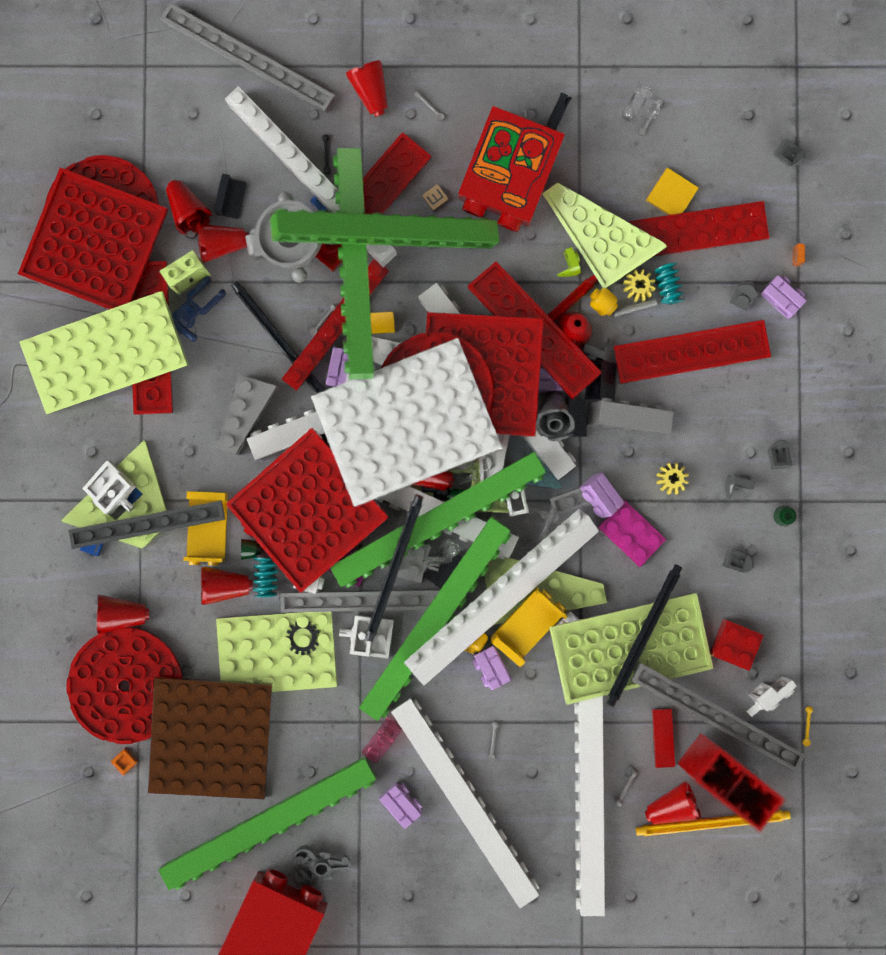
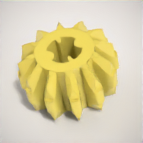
[623,269,656,302]
[656,463,689,495]

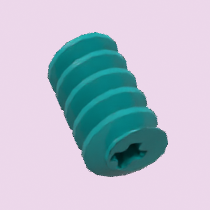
[654,262,685,305]
[253,558,278,598]

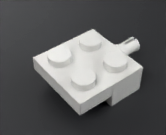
[82,460,136,515]
[339,615,394,659]
[747,676,797,717]

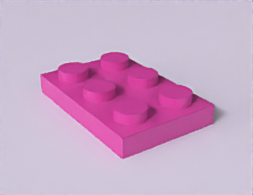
[597,500,666,567]

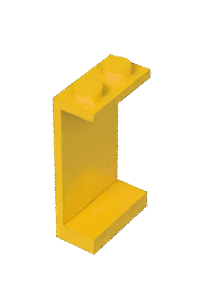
[183,491,228,566]
[491,587,568,667]

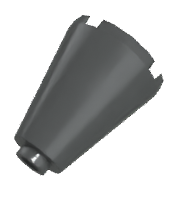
[536,391,575,441]

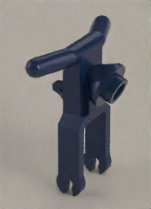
[171,276,226,342]

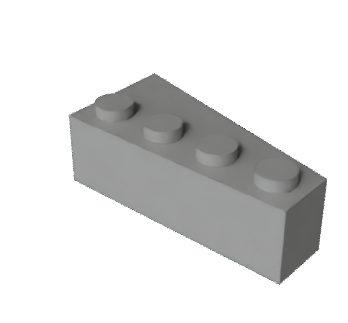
[217,375,279,455]
[586,398,673,435]

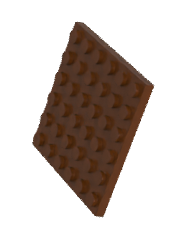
[148,677,272,800]

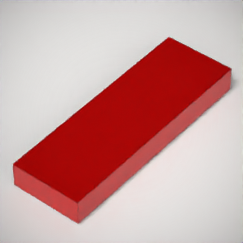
[652,708,675,768]

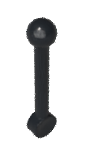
[322,134,331,174]

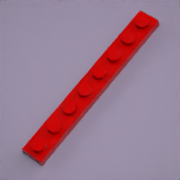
[282,259,389,391]

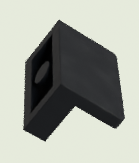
[214,173,247,219]
[585,361,616,401]
[566,397,587,437]
[424,545,463,589]

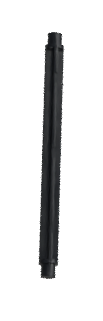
[231,281,326,394]
[365,494,424,642]
[606,564,683,707]

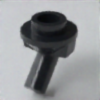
[422,486,449,500]

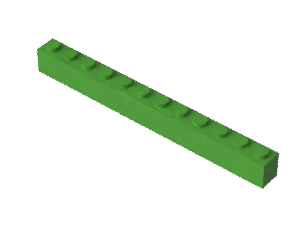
[333,148,374,380]
[270,209,499,249]
[330,452,546,588]
[359,516,512,721]
[158,756,377,890]

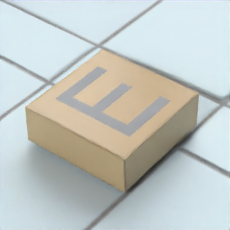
[422,184,448,212]

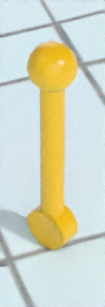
[802,706,813,746]

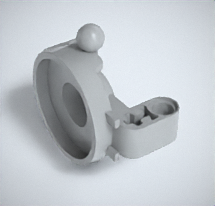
[245,192,335,283]

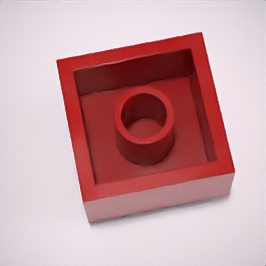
[710,619,764,671]

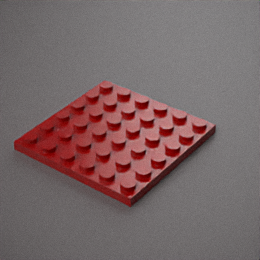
[18,167,168,310]
[426,312,544,437]
[226,428,389,593]

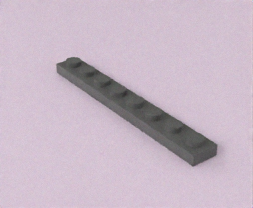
[68,501,225,549]

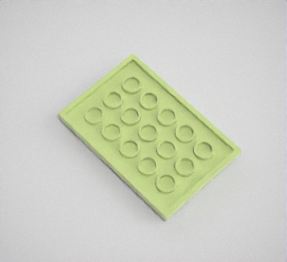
[216,612,337,692]

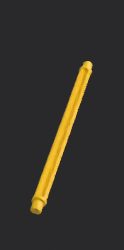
[635,810,791,837]

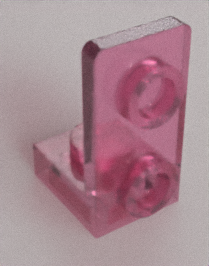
[361,717,402,763]

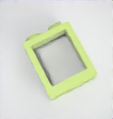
[160,250,211,295]

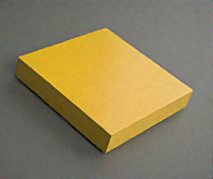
[646,168,699,215]

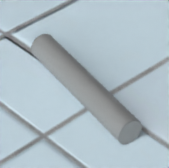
[612,298,657,318]

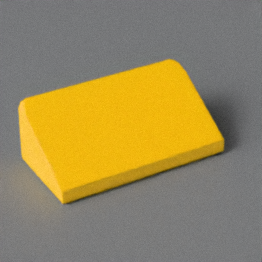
[370,312,395,334]

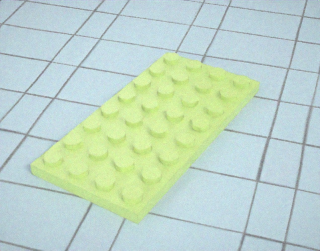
[19,291,189,414]
[549,593,714,704]

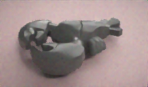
[292,845,351,887]

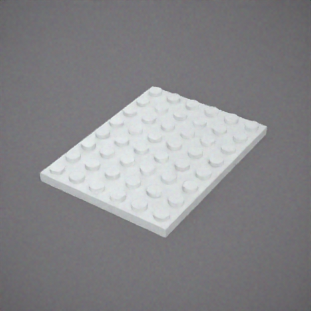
[311,338,502,507]

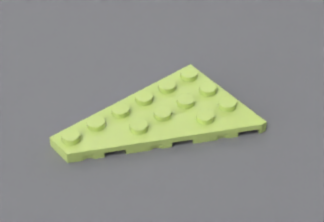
[543,183,668,288]
[484,557,607,625]

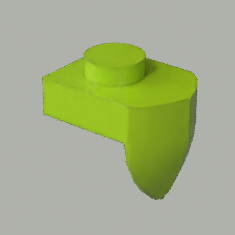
[557,247,581,277]

